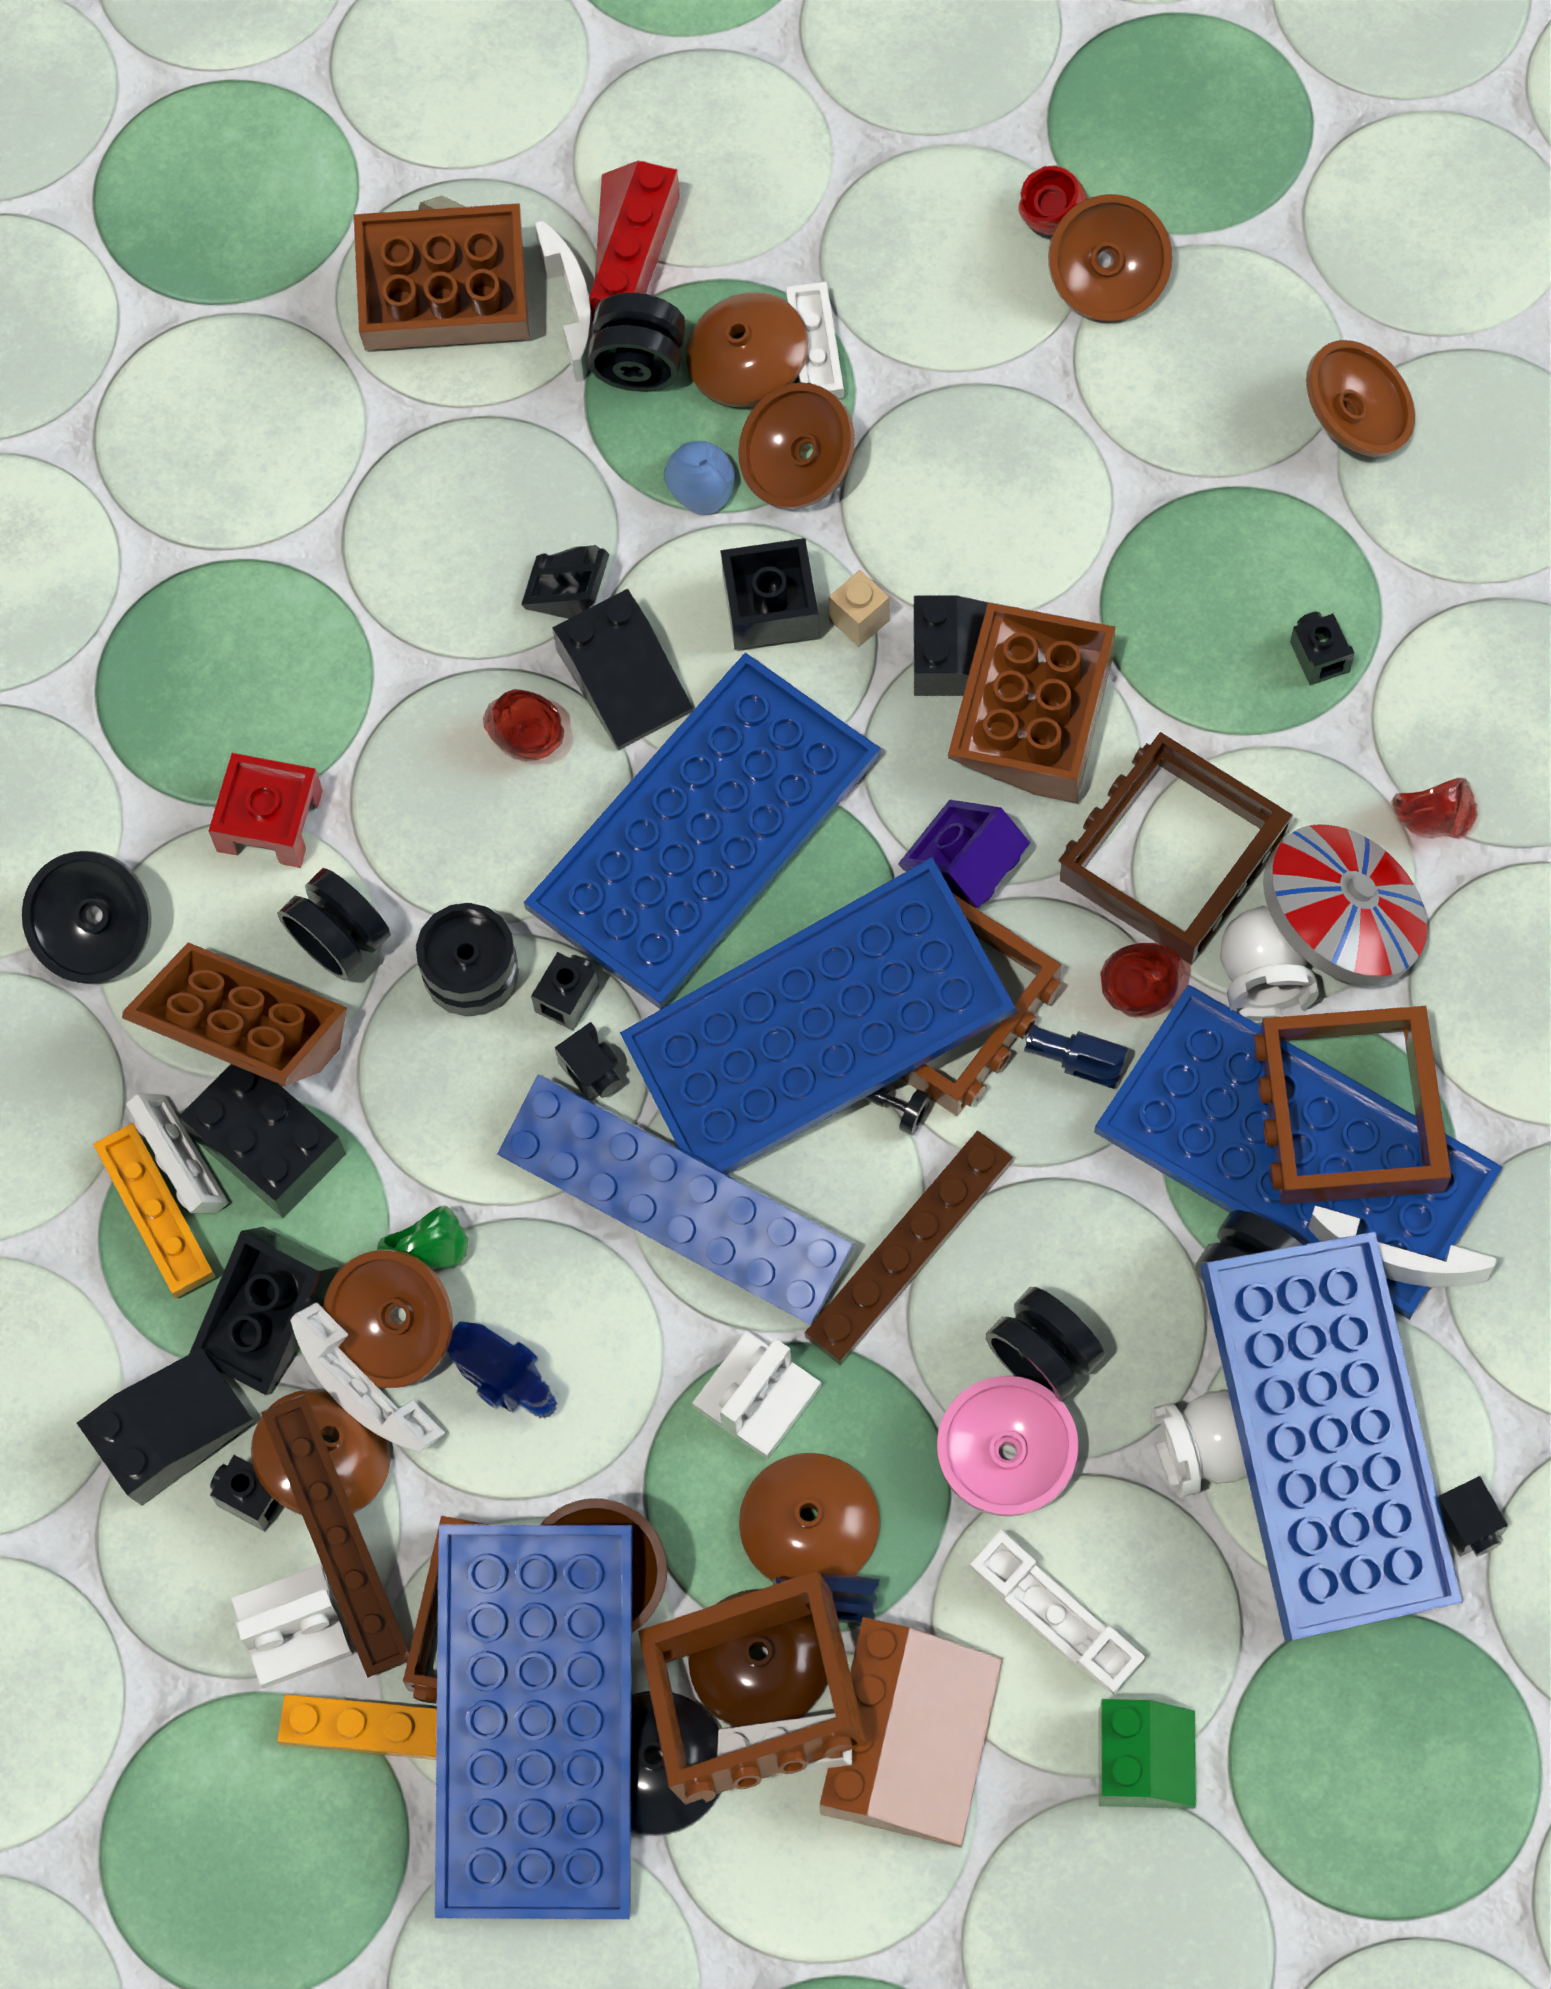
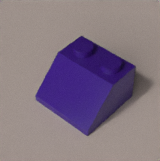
[898,799,1030,908]

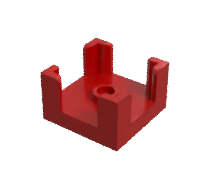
[208,753,323,868]

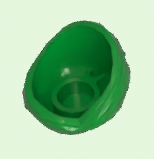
[377,1205,468,1269]

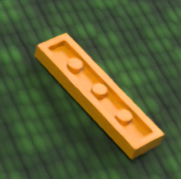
[93,1123,216,1299]
[277,1694,437,1760]

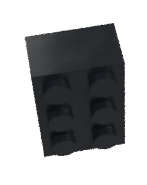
[179,1064,346,1218]

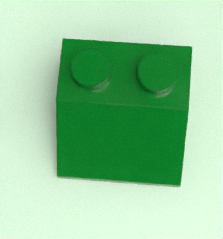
[1099,1699,1196,1809]

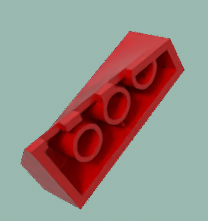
[589,160,680,322]

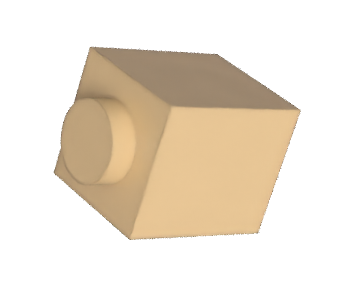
[829,570,890,647]

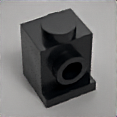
[1290,611,1355,686]
[555,1022,622,1101]

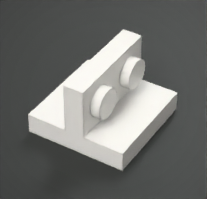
[692,1330,822,1460]
[231,1565,352,1689]

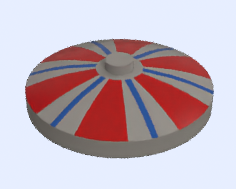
[1263,824,1427,986]

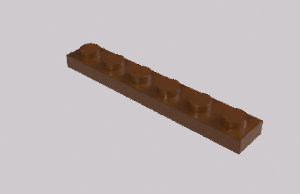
[805,1130,1013,1366]
[261,1394,409,1678]

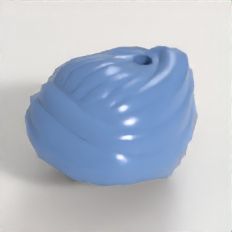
[664,441,735,515]

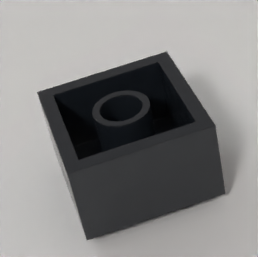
[720,538,819,650]

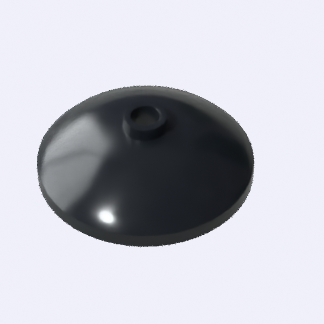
[22,850,152,983]
[631,1691,721,1836]

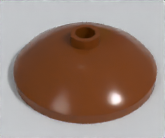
[1048,194,1172,321]
[686,292,808,407]
[1306,340,1415,457]
[738,382,855,509]
[323,1249,453,1388]
[251,1389,390,1515]
[739,1453,879,1582]

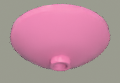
[937,1376,1078,1516]

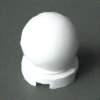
[1220,906,1319,1021]
[1151,1391,1247,1498]

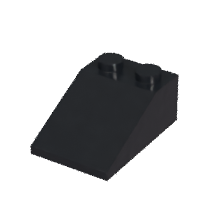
[552,588,693,751]
[913,595,988,696]
[189,1226,340,1395]
[76,1348,254,1506]

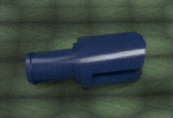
[1024,1024,1128,1089]
[773,1573,880,1624]

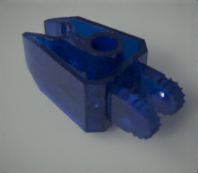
[447,1321,558,1419]

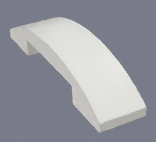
[535,221,593,382]
[1308,1206,1496,1287]
[290,1302,445,1452]
[969,1530,1145,1694]

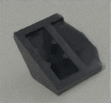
[521,545,610,619]

